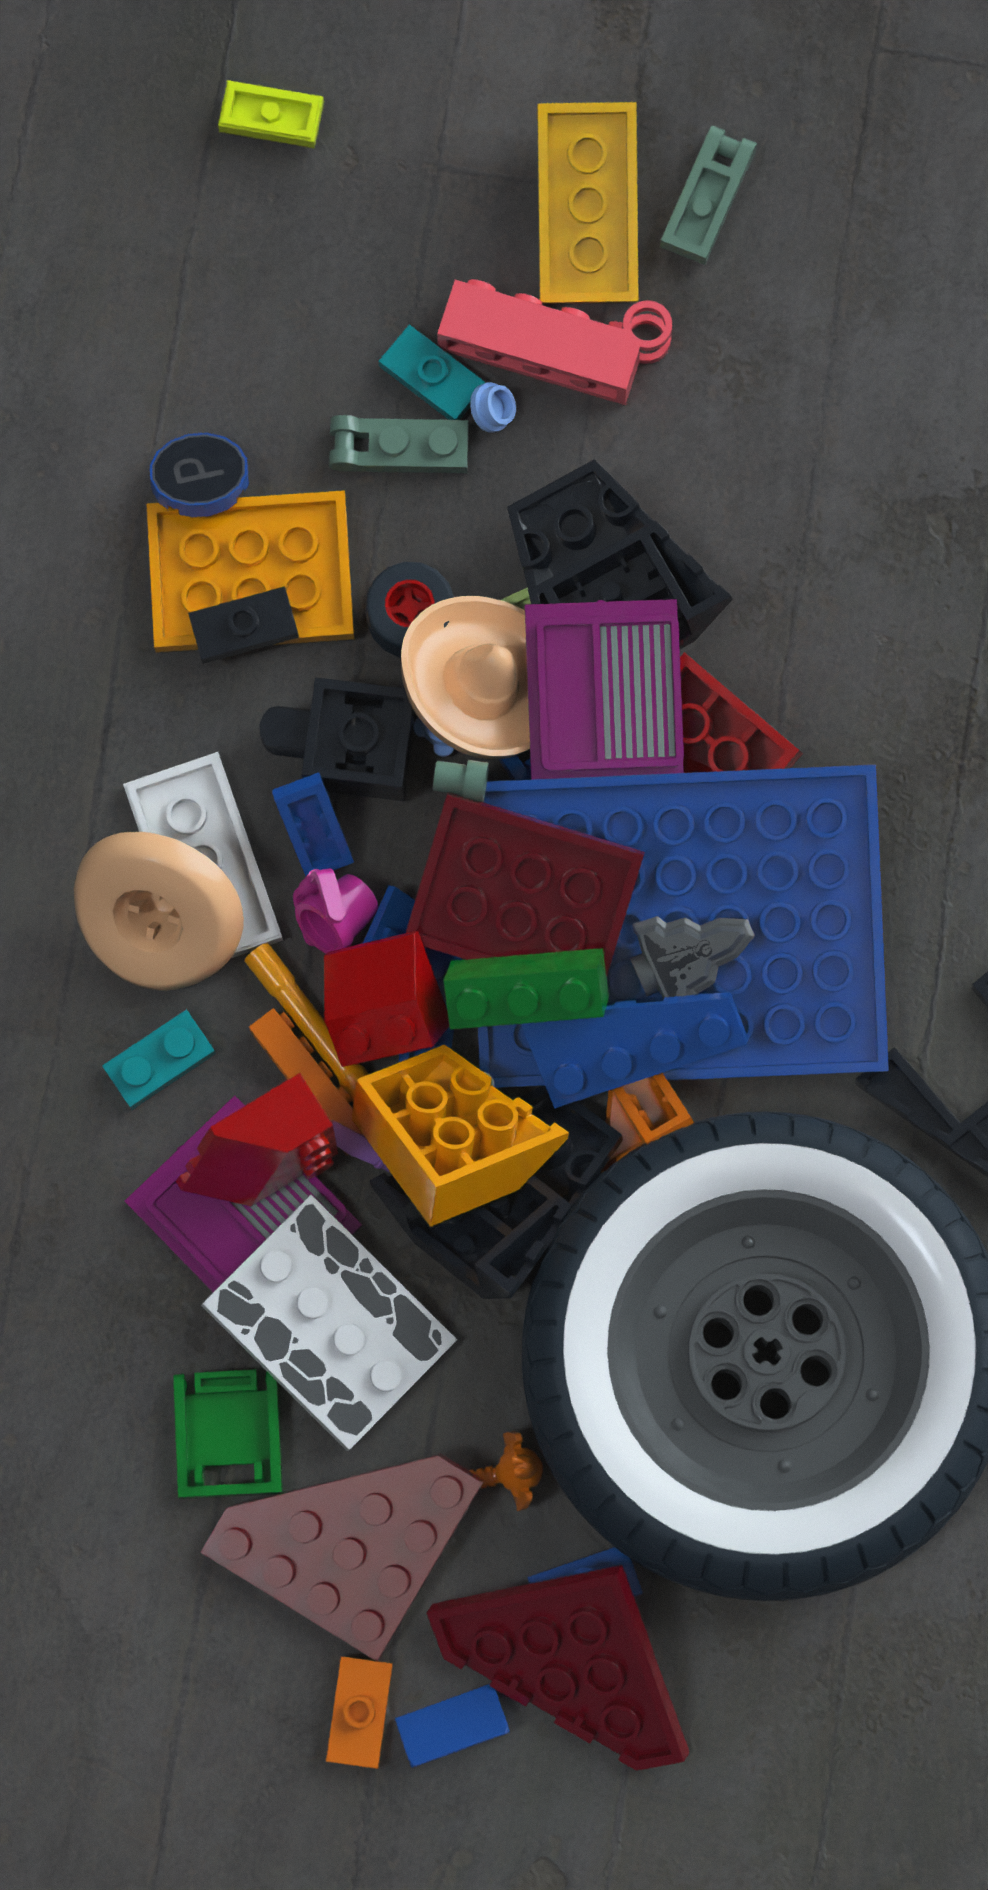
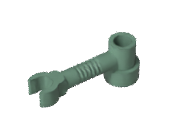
[433,760,489,803]

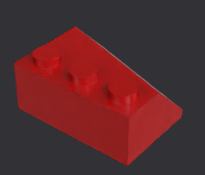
[680,652,803,773]
[176,1073,338,1206]

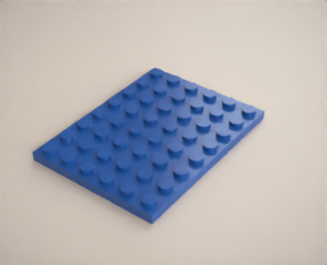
[478,765,889,1088]

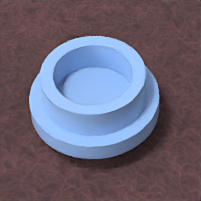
[470,382,516,433]

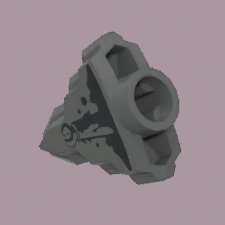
[630,916,755,999]

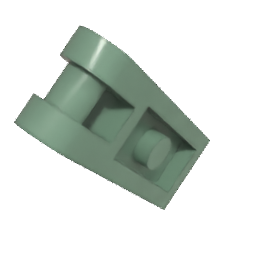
[660,125,757,265]
[329,415,468,473]

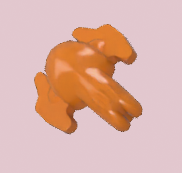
[469,1431,543,1512]

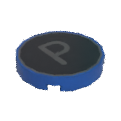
[150,433,249,517]

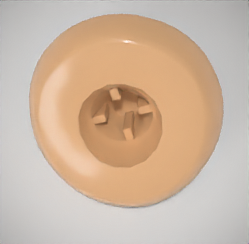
[401,596,530,759]
[74,832,244,991]

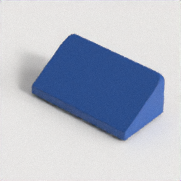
[395,1684,510,1768]

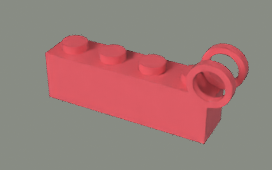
[437,279,672,405]

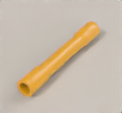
[244,942,369,1103]

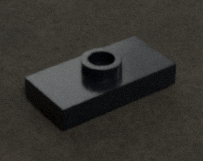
[188,586,299,664]

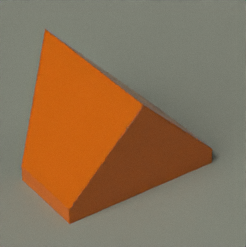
[601,1073,694,1173]

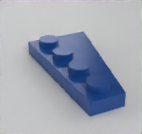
[521,992,748,1108]

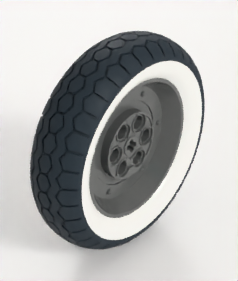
[521,1112,988,1601]

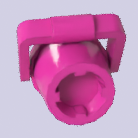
[293,868,379,954]

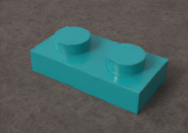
[102,1009,216,1110]

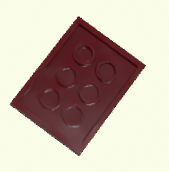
[406,792,645,976]

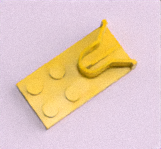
[537,102,638,304]

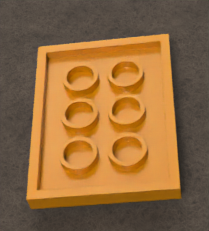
[147,491,354,652]

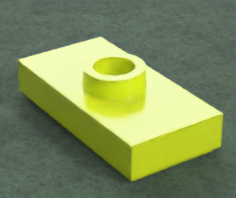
[218,80,324,148]

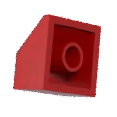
[324,930,449,1067]

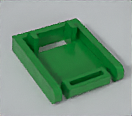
[174,1369,283,1500]

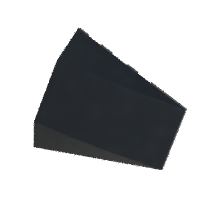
[507,459,733,649]
[369,1086,623,1299]

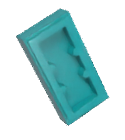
[378,324,486,420]

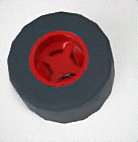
[365,562,454,658]

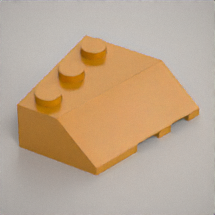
[352,1044,569,1227]

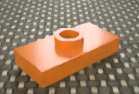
[326,1656,393,1769]

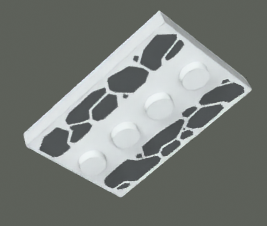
[201,1195,457,1451]

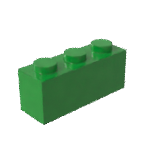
[444,948,609,1029]

